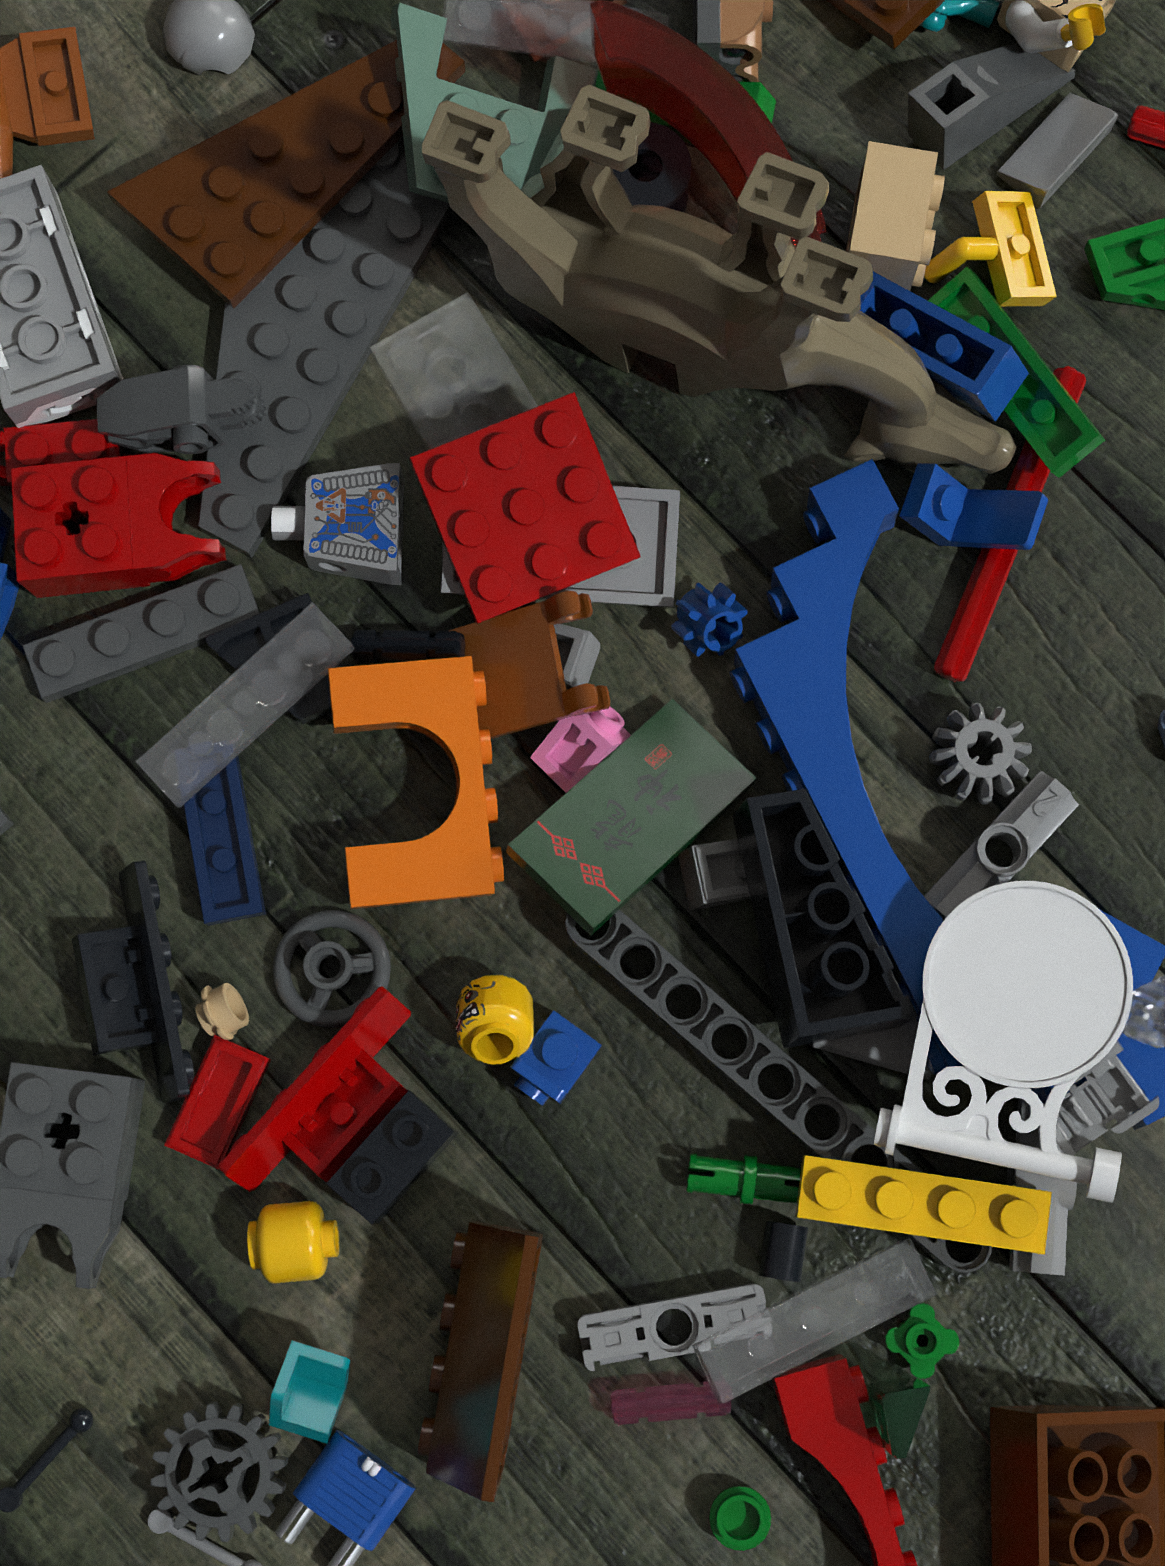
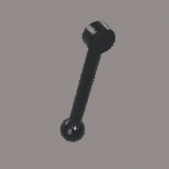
[0,1408,93,1513]

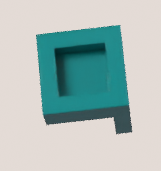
[269,1340,350,1444]

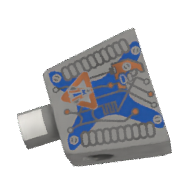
[271,463,405,585]

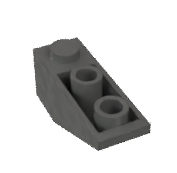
[908,42,1075,170]

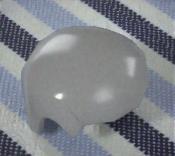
[162,0,255,75]

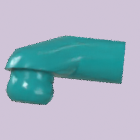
[920,0,1001,32]

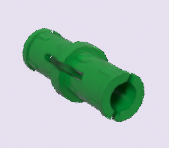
[686,1153,801,1204]

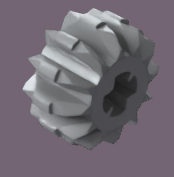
[929,703,1032,805]

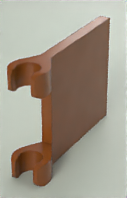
[449,590,610,739]

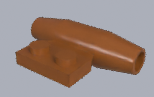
[0,27,95,179]

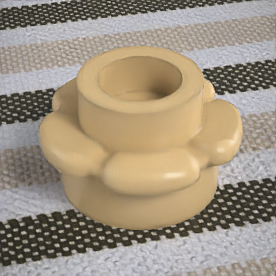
[196,983,249,1040]

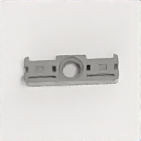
[578,1283,771,1371]

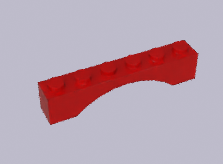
[770,1354,918,1566]

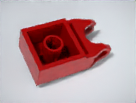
[11,453,226,598]

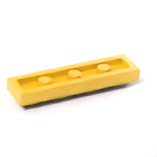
[795,1155,1052,1255]

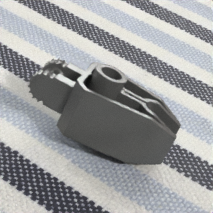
[97,365,267,454]

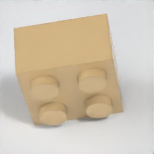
[846,141,945,291]

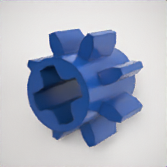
[671,582,748,657]

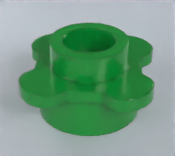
[885,1303,959,1379]

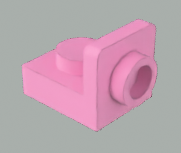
[530,707,631,793]

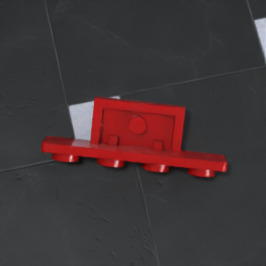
[219,986,411,1192]

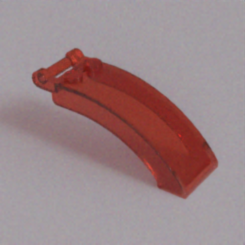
[590,0,826,247]

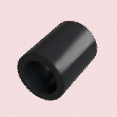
[758,1221,808,1283]

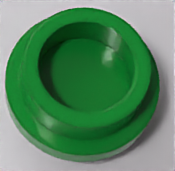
[709,1485,771,1551]

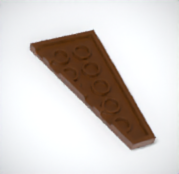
[107,40,466,309]

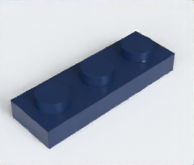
[175,740,266,926]

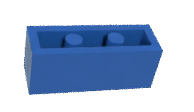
[860,271,1029,422]

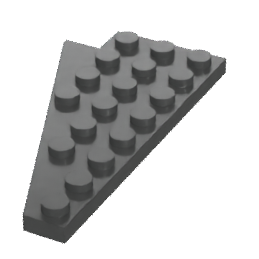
[199,136,453,559]

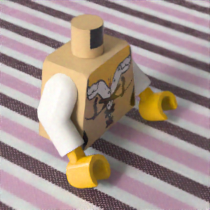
[997,0,1116,72]

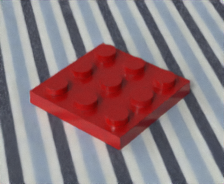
[409,392,641,624]

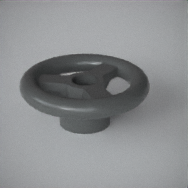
[273,910,391,1028]

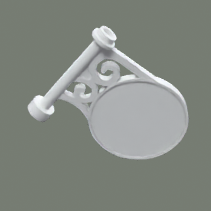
[874,881,1133,1203]

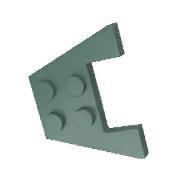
[390,2,598,203]

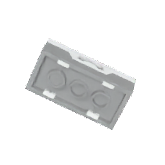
[0,164,123,428]

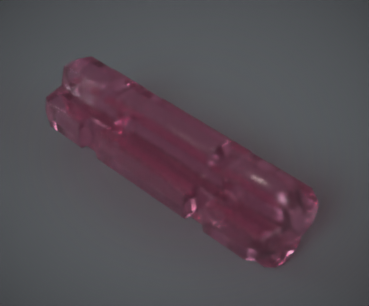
[611,1380,731,1425]

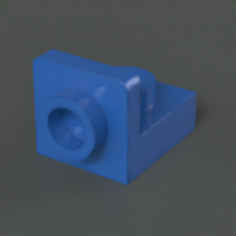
[510,1010,602,1106]

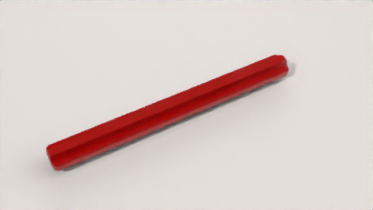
[934,366,1086,682]

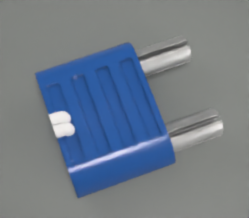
[275,1430,416,1566]

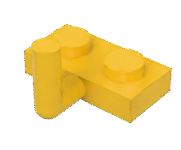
[924,191,1057,307]

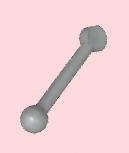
[148,1508,262,1566]

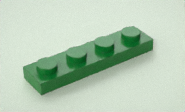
[928,267,1105,478]

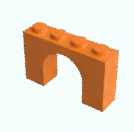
[328,656,504,909]

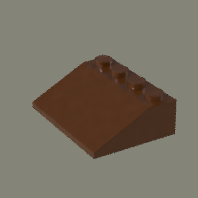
[418,1221,544,1502]
[990,1405,1165,1566]

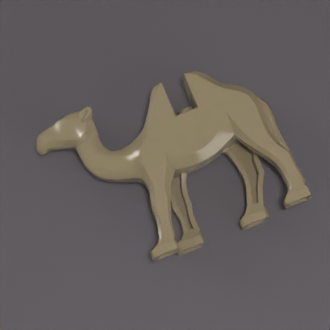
[422,84,1016,474]

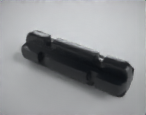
[351,630,466,663]

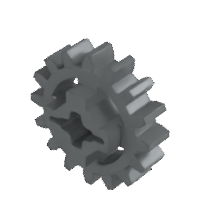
[151,1401,288,1542]

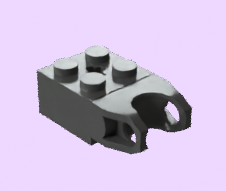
[0,1062,145,1289]

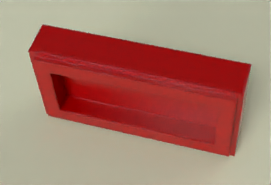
[164,1035,272,1170]

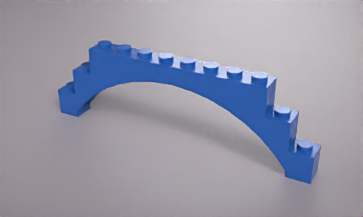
[729,459,1165,1130]

